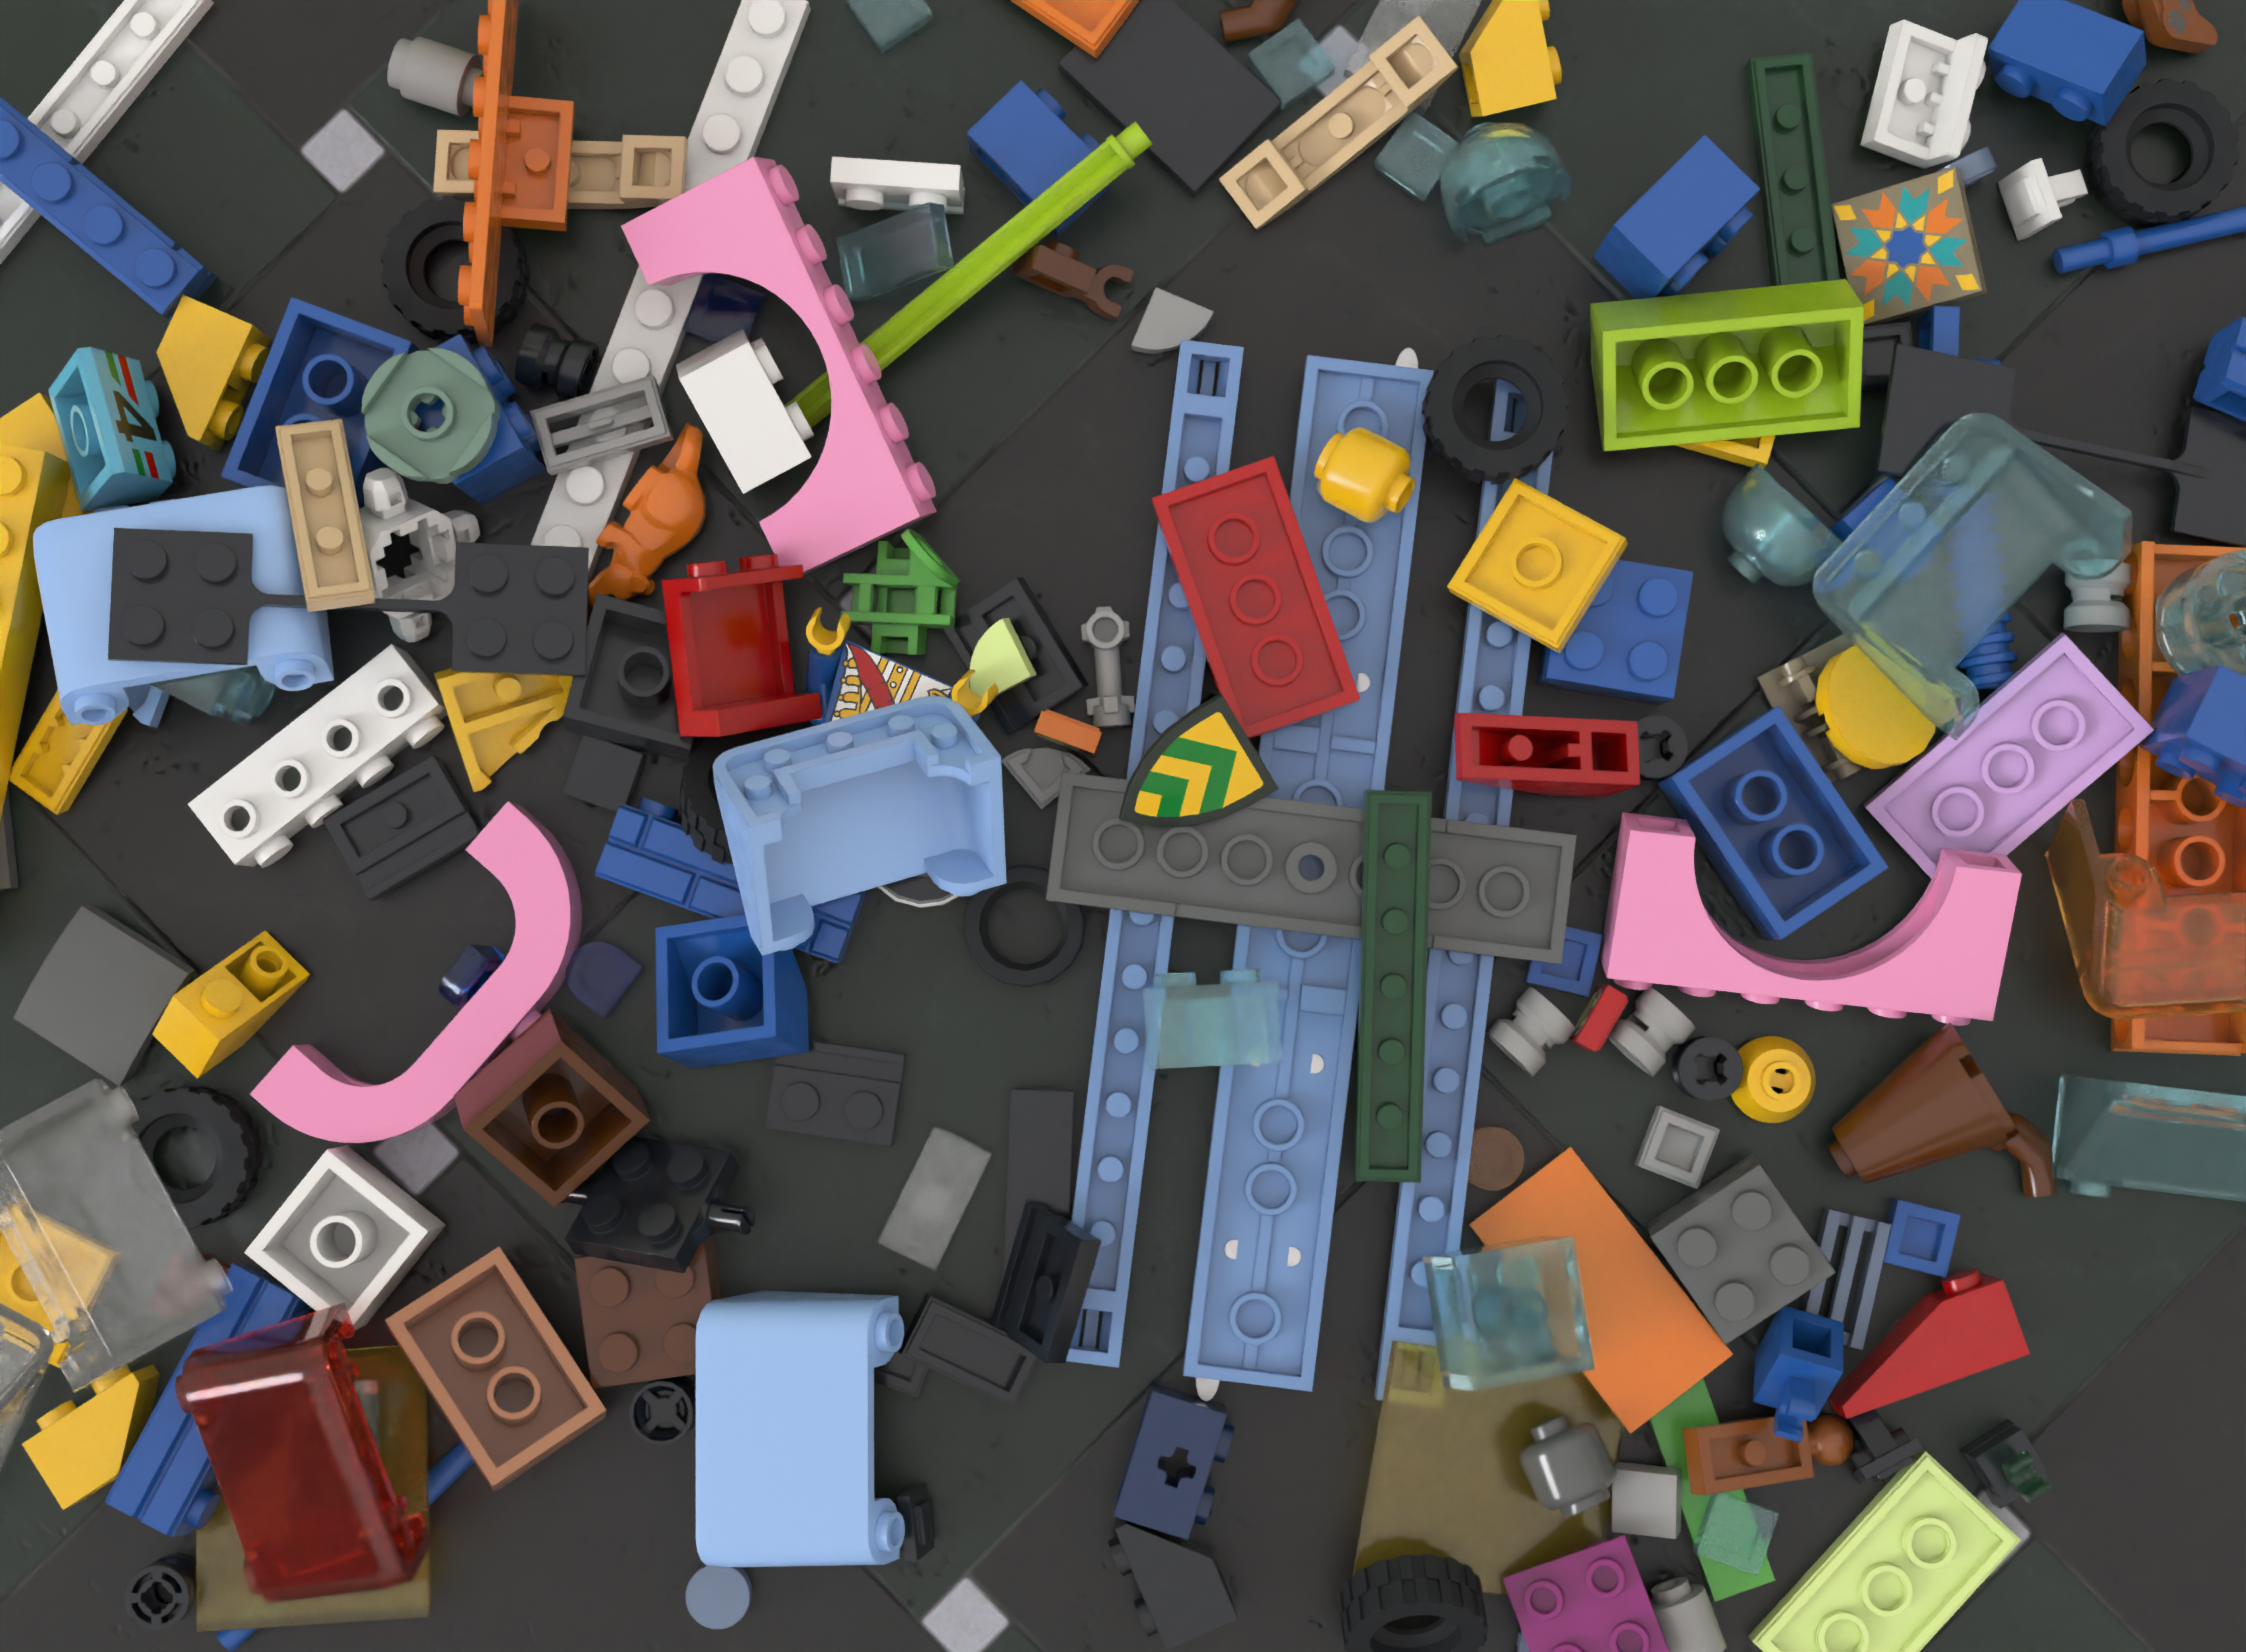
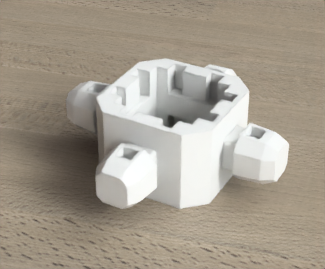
[359,468,480,643]

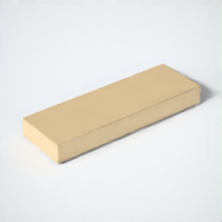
[275,419,375,612]

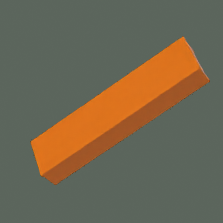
[2110,541,2246,1056]

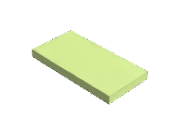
[1747,1450,2021,1652]

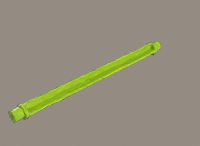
[784,121,1153,428]

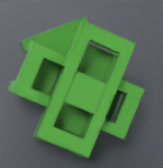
[840,529,961,655]

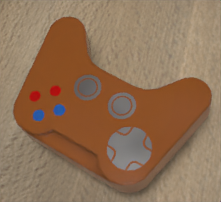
[2122,0,2218,54]

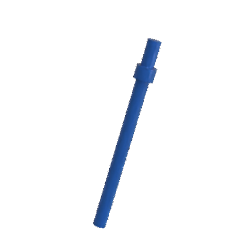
[2053,206,2246,274]

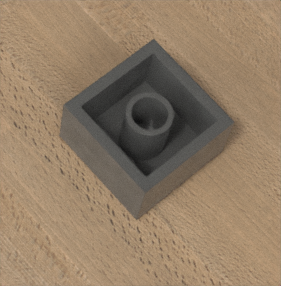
[1647,1153,1836,1345]

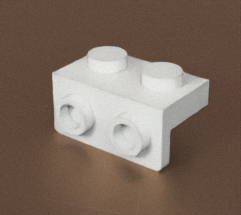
[1860,19,1988,169]

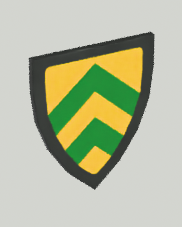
[1119,693,1279,827]

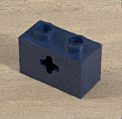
[1114,1382,1235,1540]

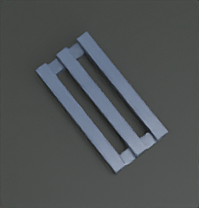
[1800,1208,1892,1350]

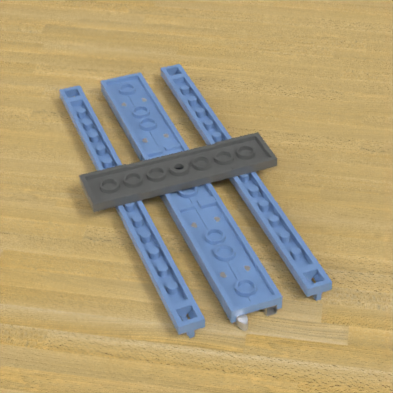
[1046,339,1577,1408]

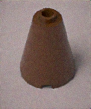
[1827,1022,2020,1184]

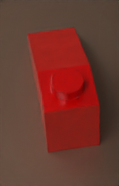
[1454,713,1640,798]
[1828,1268,2030,1419]

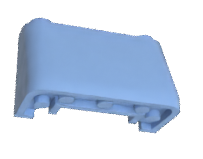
[33,485,334,725]
[712,696,1007,956]
[696,1291,905,1567]

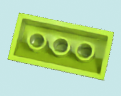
[1590,279,1864,452]

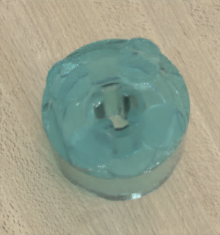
[2155,550,2246,677]

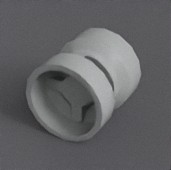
[2064,561,2132,633]
[1486,987,1577,1077]
[1607,987,1696,1077]

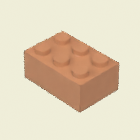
[385,1246,607,1492]

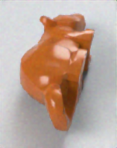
[588,422,706,606]

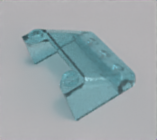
[1813,412,2133,741]
[2052,1076,2246,1202]

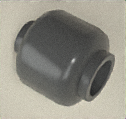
[1519,1414,1617,1518]

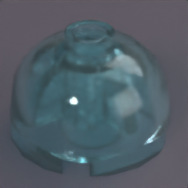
[1440,122,1572,244]
[1722,463,1850,587]

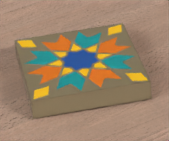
[1831,166,1987,327]

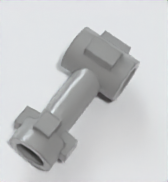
[1081,606,1135,728]

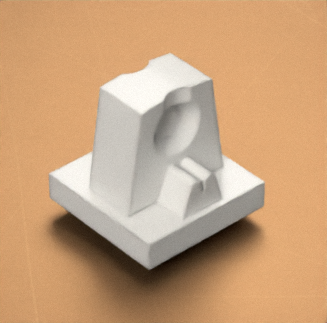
[1997,158,2088,241]

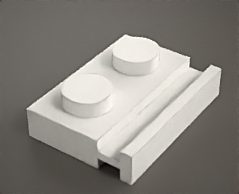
[830,157,965,215]

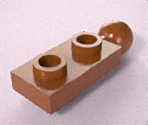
[1682,1414,1855,1495]

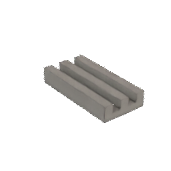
[530,375,674,475]

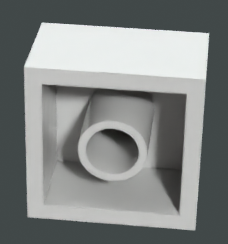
[244,1145,446,1335]

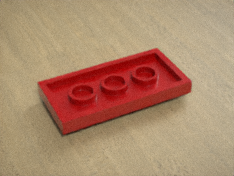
[1151,456,1360,740]

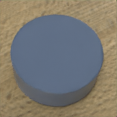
[1937,147,1998,188]
[685,1564,753,1629]

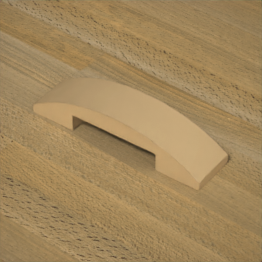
[1219,15,1459,230]
[433,130,688,209]

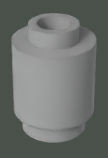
[387,36,483,117]
[1650,1577,1727,1652]

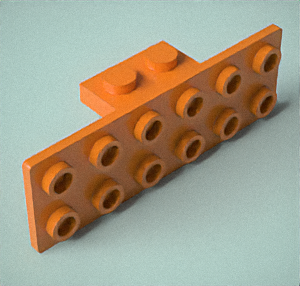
[458,0,575,347]

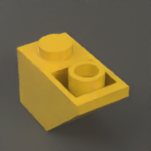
[1459,0,1562,117]
[156,295,271,452]
[152,930,310,1079]
[22,1364,160,1510]

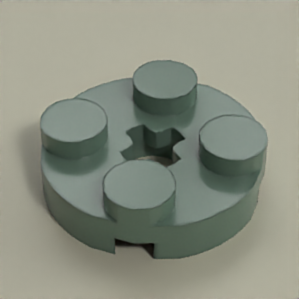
[362,348,500,484]

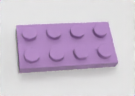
[1863,633,2154,879]

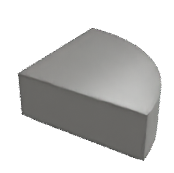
[1131,287,1214,354]
[1001,747,1091,810]

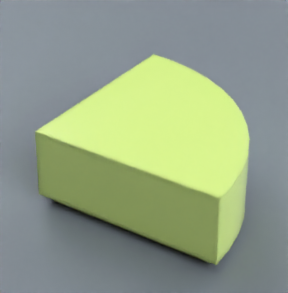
[970,618,1037,697]

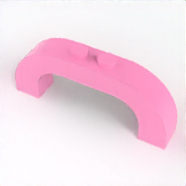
[250,801,582,1143]

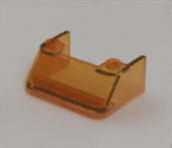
[2045,799,2246,1019]

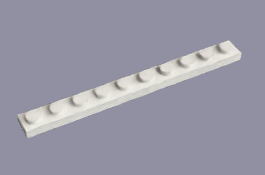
[531,0,811,585]

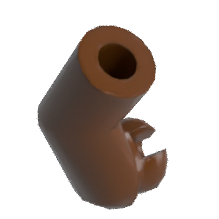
[1219,0,1298,42]
[1989,1112,2057,1197]

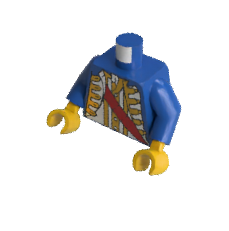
[805,607,999,726]

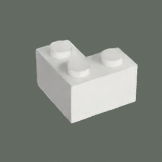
[676,329,815,494]

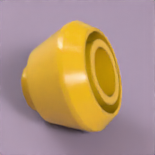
[1731,1036,1816,1123]

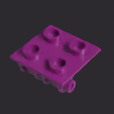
[1502,1535,1670,1652]

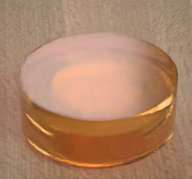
[1468,1126,1524,1191]

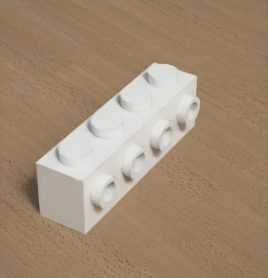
[188,644,447,868]

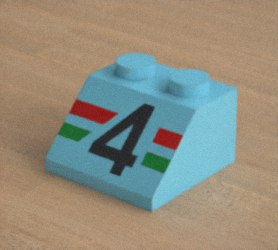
[48,347,176,511]

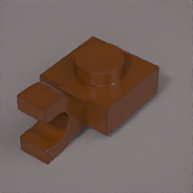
[1011,240,1134,320]

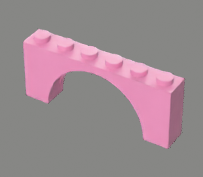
[621,157,937,575]
[1599,812,2022,1026]

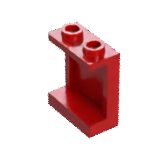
[662,554,822,737]

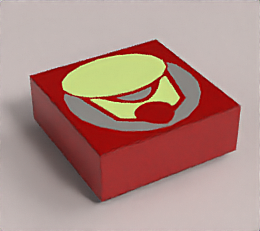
[1568,985,1628,1052]

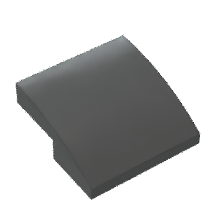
[13,902,195,1086]

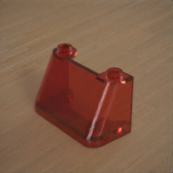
[175,1302,431,1604]

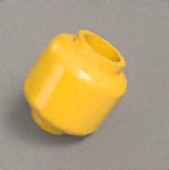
[1314,427,1415,523]

